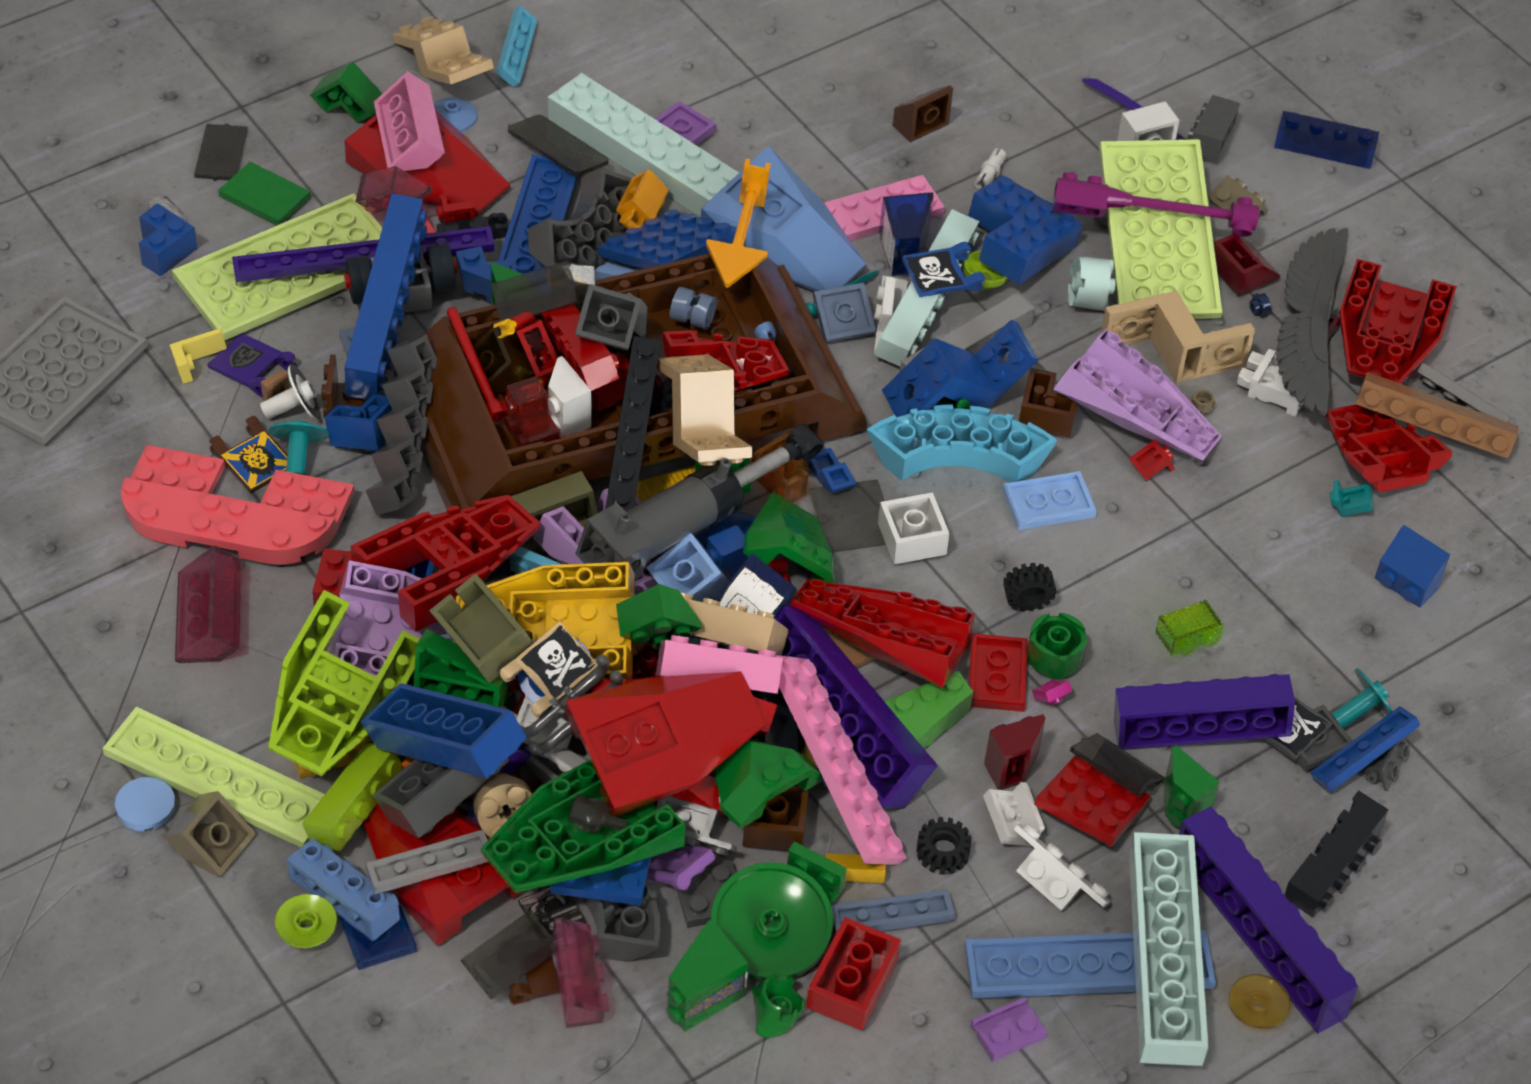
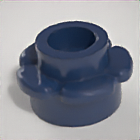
[1249,293,1271,318]

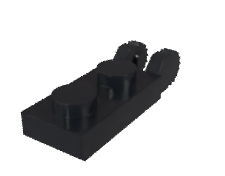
[437,212,509,240]

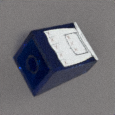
[879,192,934,276]
[715,553,797,618]

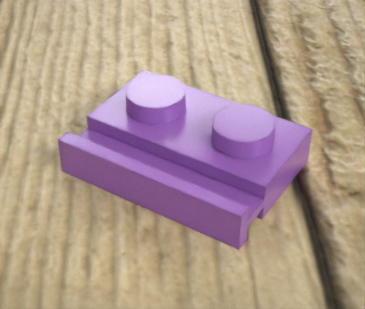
[970,997,1047,1062]

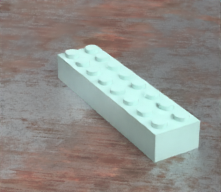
[1129,832,1208,1066]

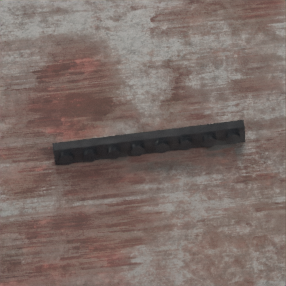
[605,336,661,511]

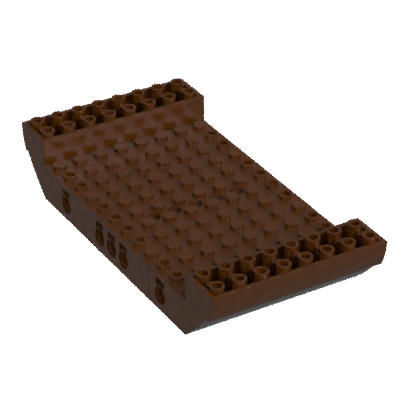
[394,245,867,509]

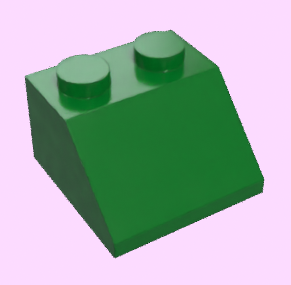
[1164,745,1219,828]

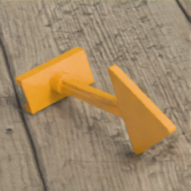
[706,158,771,288]

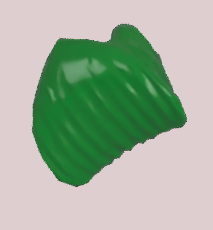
[751,973,806,1038]

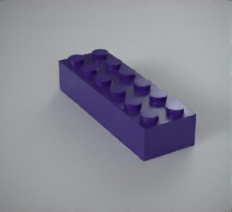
[1114,674,1295,750]

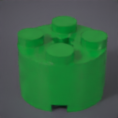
[1027,613,1087,680]

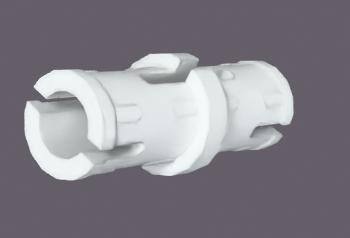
[974,148,1007,190]

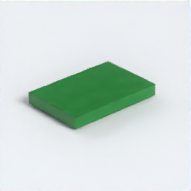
[218,162,311,225]

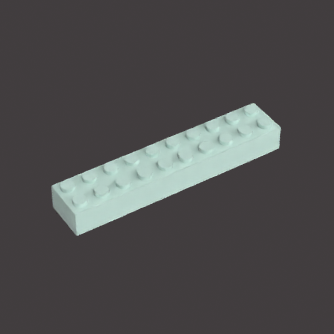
[548,73,739,217]

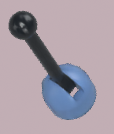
[754,322,794,378]

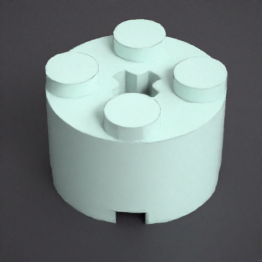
[1067,256,1115,311]

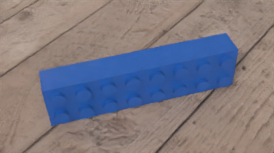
[345,194,427,400]

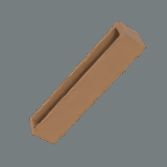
[1356,372,1519,459]

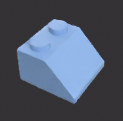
[647,533,730,602]

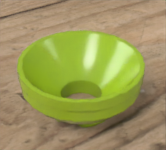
[963,251,1007,290]

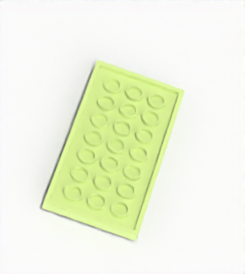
[1099,139,1223,319]
[172,193,382,340]

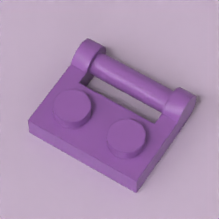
[648,844,715,890]

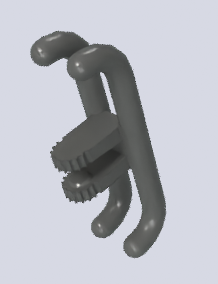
[520,655,623,755]

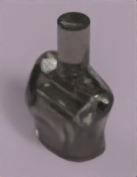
[567,793,627,833]

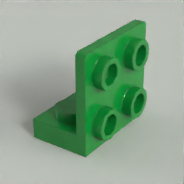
[787,841,847,905]

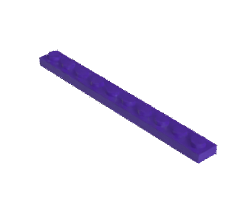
[232,226,495,282]

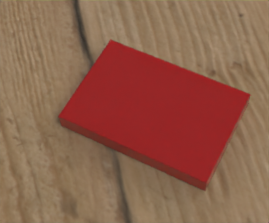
[968,633,1028,712]

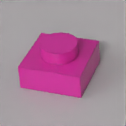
[1032,679,1072,705]

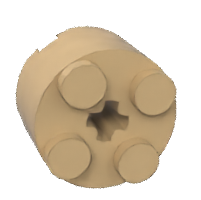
[473,774,532,838]

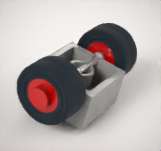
[343,244,458,313]

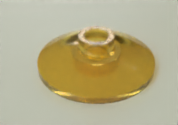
[1228,974,1291,1029]

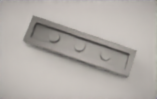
[1417,363,1516,424]
[366,830,489,894]

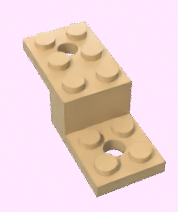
[391,16,494,85]

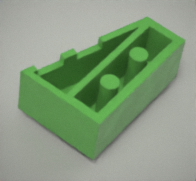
[884,671,973,748]

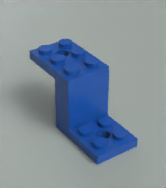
[882,320,1038,417]

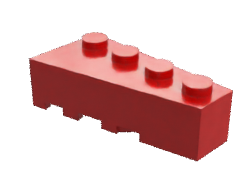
[541,299,620,391]

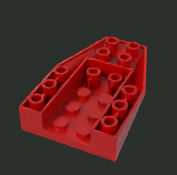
[344,110,510,215]
[1339,258,1457,384]
[791,579,976,688]
[565,671,766,819]
[363,803,524,946]

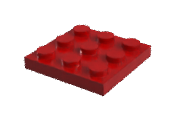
[1034,755,1151,847]

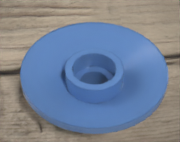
[434,97,477,132]

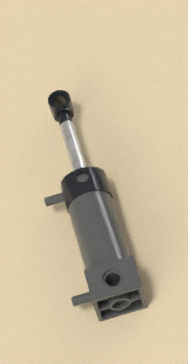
[575,424,824,580]

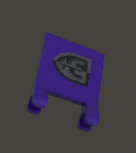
[208,333,297,397]

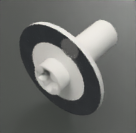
[260,365,320,420]

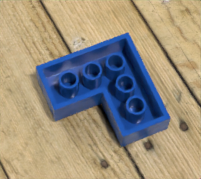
[968,175,1083,285]

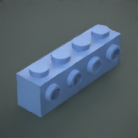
[286,838,400,941]

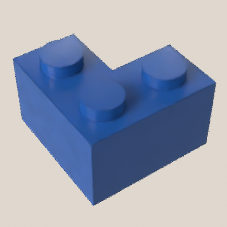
[139,203,197,277]
[324,394,393,452]
[695,524,750,583]

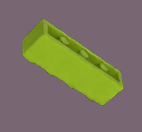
[302,742,402,851]

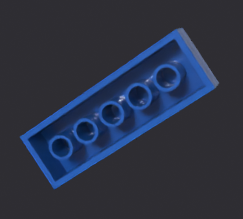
[361,683,527,778]

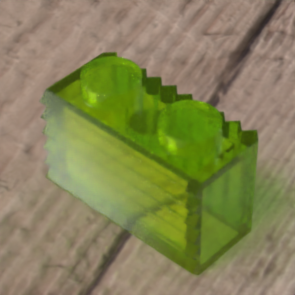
[1155,599,1224,656]

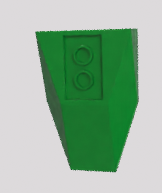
[481,759,685,893]

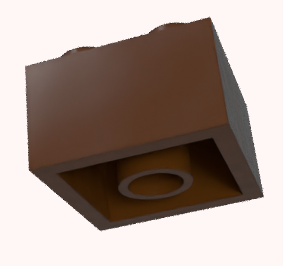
[742,784,808,851]

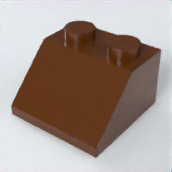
[892,85,953,143]

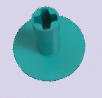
[269,420,329,475]
[1331,668,1392,729]

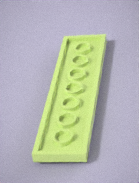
[102,707,325,848]

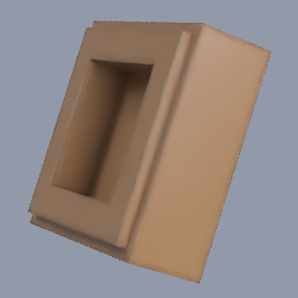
[261,369,290,401]

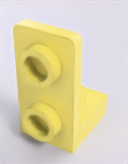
[170,329,227,384]

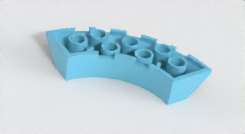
[866,405,1057,482]

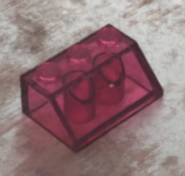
[552,918,609,1028]

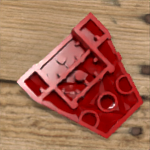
[662,330,789,393]
[1325,404,1452,492]

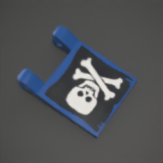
[902,242,985,298]

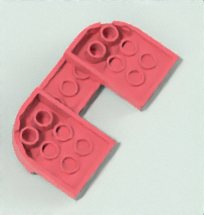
[121,445,355,565]

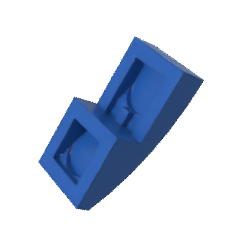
[806,447,857,493]

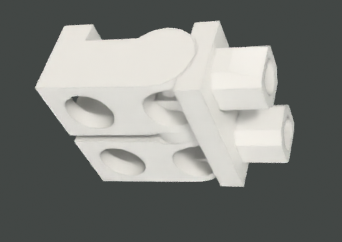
[1237,349,1304,417]

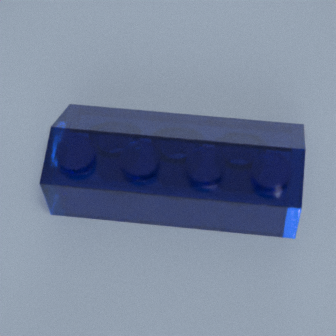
[1274,110,1379,169]

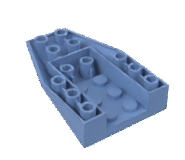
[701,146,866,291]

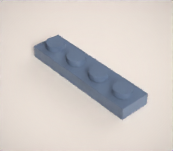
[831,889,955,935]

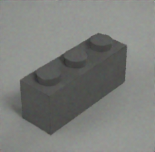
[1187,95,1240,161]

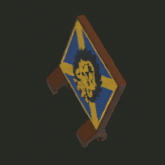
[209,416,287,494]

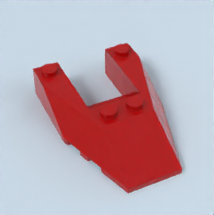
[351,495,541,632]

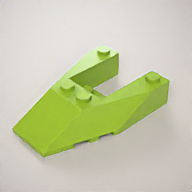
[268,590,420,776]

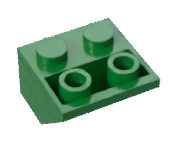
[616,584,702,649]

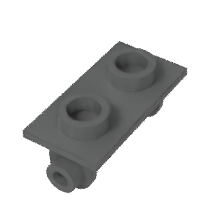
[1365,737,1410,791]

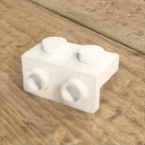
[983,782,1045,846]

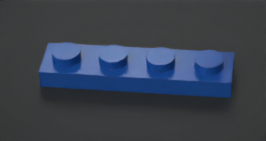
[1310,706,1421,792]

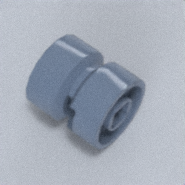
[670,286,717,330]

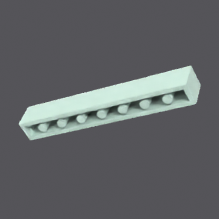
[874,209,980,366]

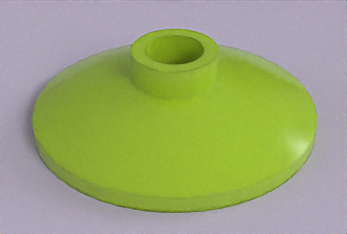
[275,894,337,948]

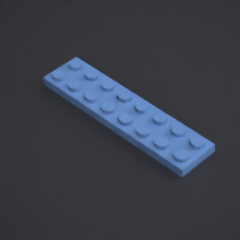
[964,930,1216,999]

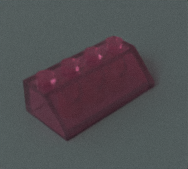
[175,545,241,663]

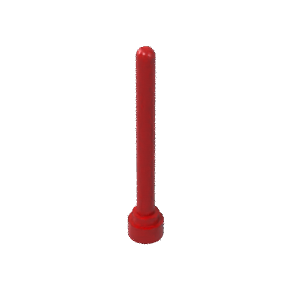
[447,307,508,423]

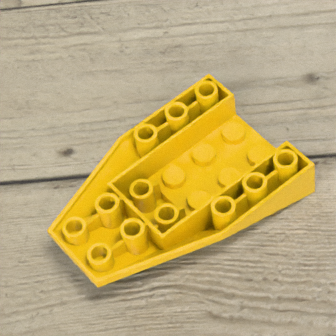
[454,562,635,679]

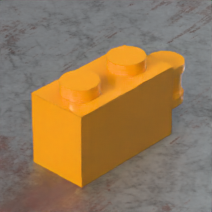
[616,169,669,229]

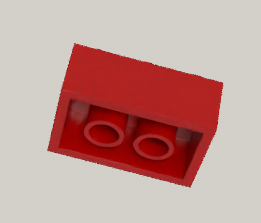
[806,917,901,1031]

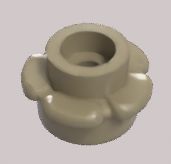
[1189,389,1216,414]

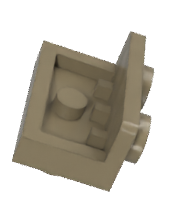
[1207,175,1268,215]

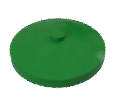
[711,862,833,981]

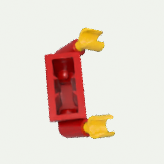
[493,311,557,399]

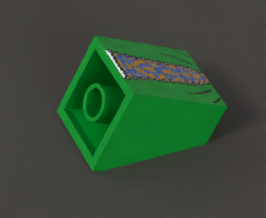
[666,919,748,1032]

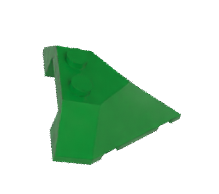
[713,738,824,829]

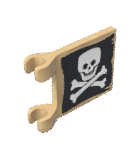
[500,621,598,718]

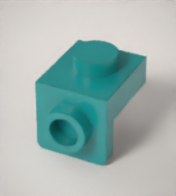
[1329,480,1373,517]

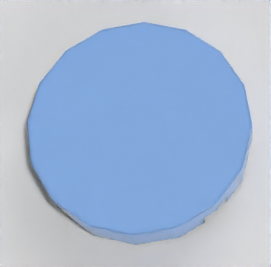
[115,777,176,831]

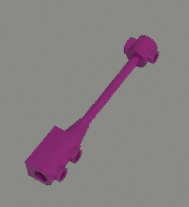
[1052,172,1259,237]

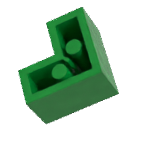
[310,61,383,123]

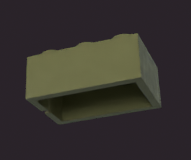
[511,471,598,554]
[429,573,533,683]

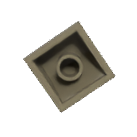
[164,791,256,877]

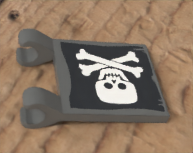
[1264,697,1333,762]

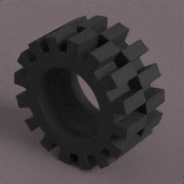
[1003,563,1057,612]
[916,817,972,875]

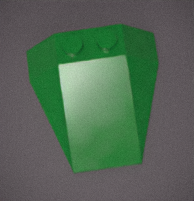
[743,492,838,583]

